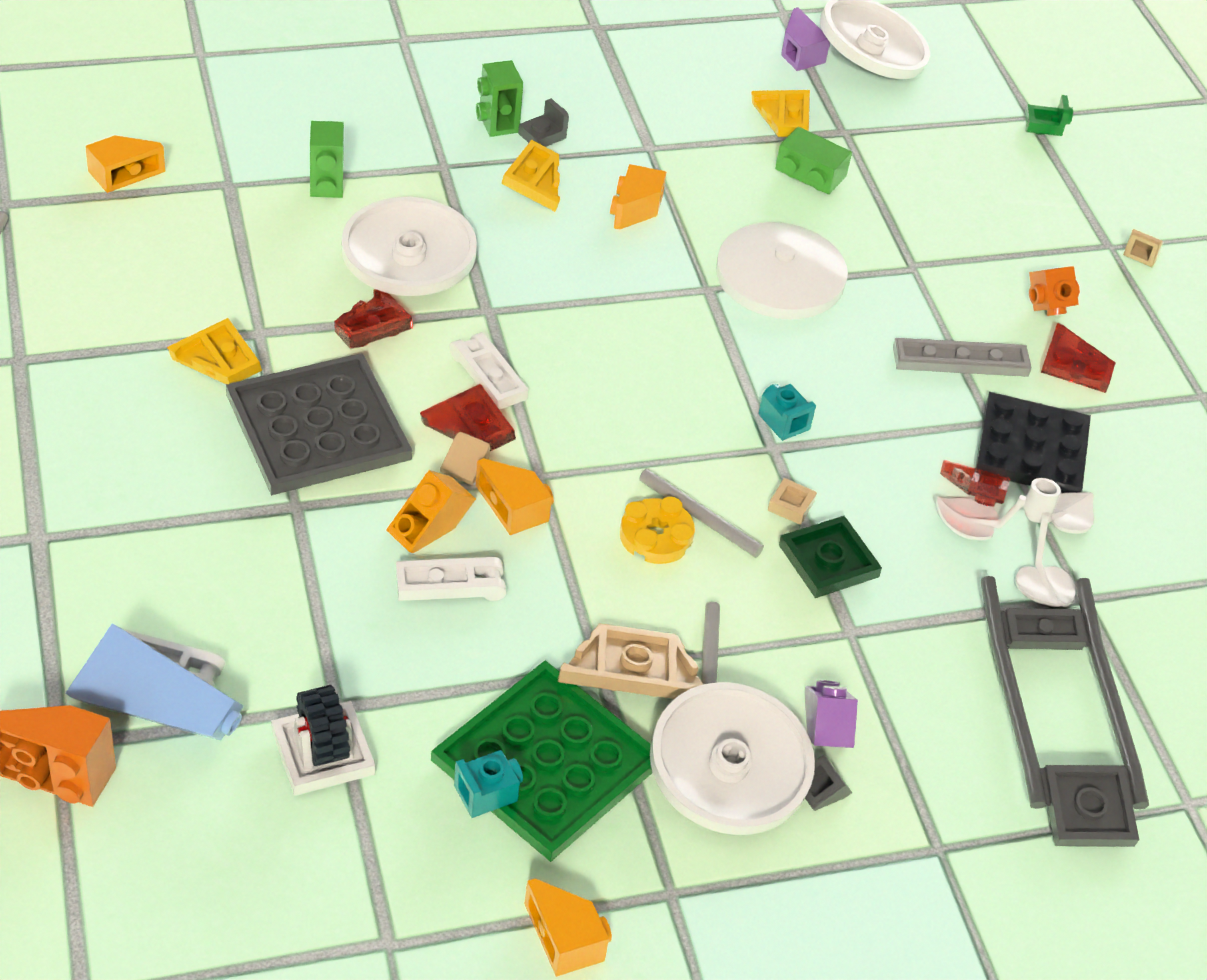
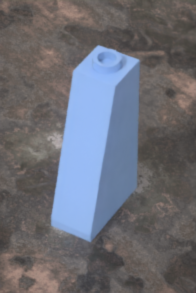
[65,623,244,741]

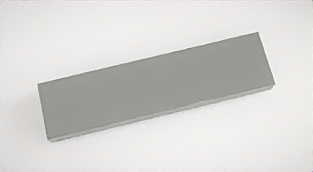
[893,338,1032,377]

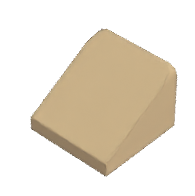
[1123,229,1163,268]
[440,432,490,485]

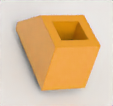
[610,164,667,230]
[386,470,476,553]

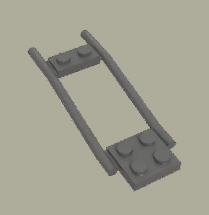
[980,576,1150,847]

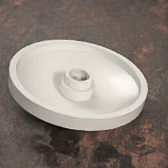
[820,0,930,79]
[341,197,477,296]
[716,222,848,320]
[650,682,815,835]

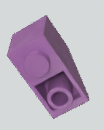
[781,7,830,71]
[804,680,858,748]

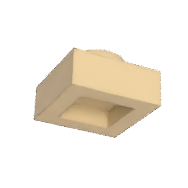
[768,478,817,525]

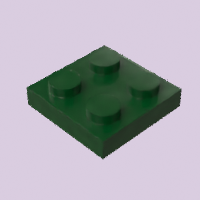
[779,515,882,598]

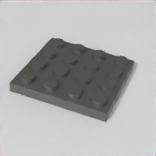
[226,353,412,496]

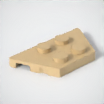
[558,623,703,699]

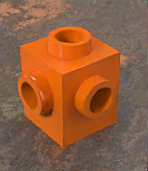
[1029,266,1080,316]

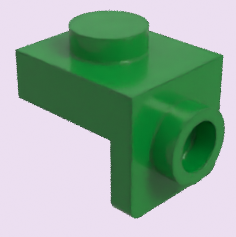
[1025,95,1073,136]

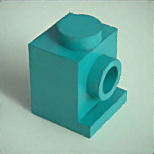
[758,383,816,441]
[454,750,523,818]

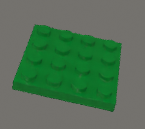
[431,660,653,862]

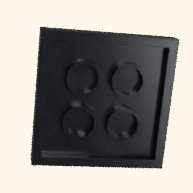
[974,392,1091,493]

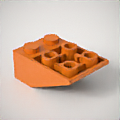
[0,705,116,807]

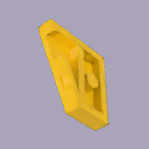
[751,90,810,137]
[501,140,560,212]
[167,318,262,384]

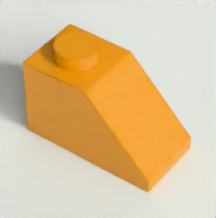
[85,135,165,193]
[475,458,554,535]
[524,878,612,977]

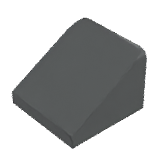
[805,754,853,811]

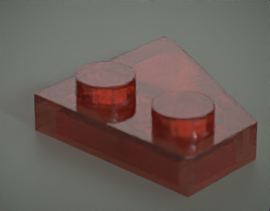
[334,289,413,349]
[1041,323,1116,393]
[420,384,516,452]
[940,460,1011,507]

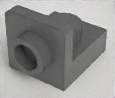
[518,98,569,147]

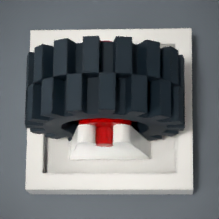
[271,685,376,796]

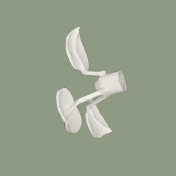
[936,478,1095,607]

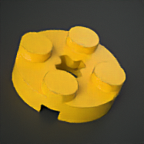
[620,497,695,564]

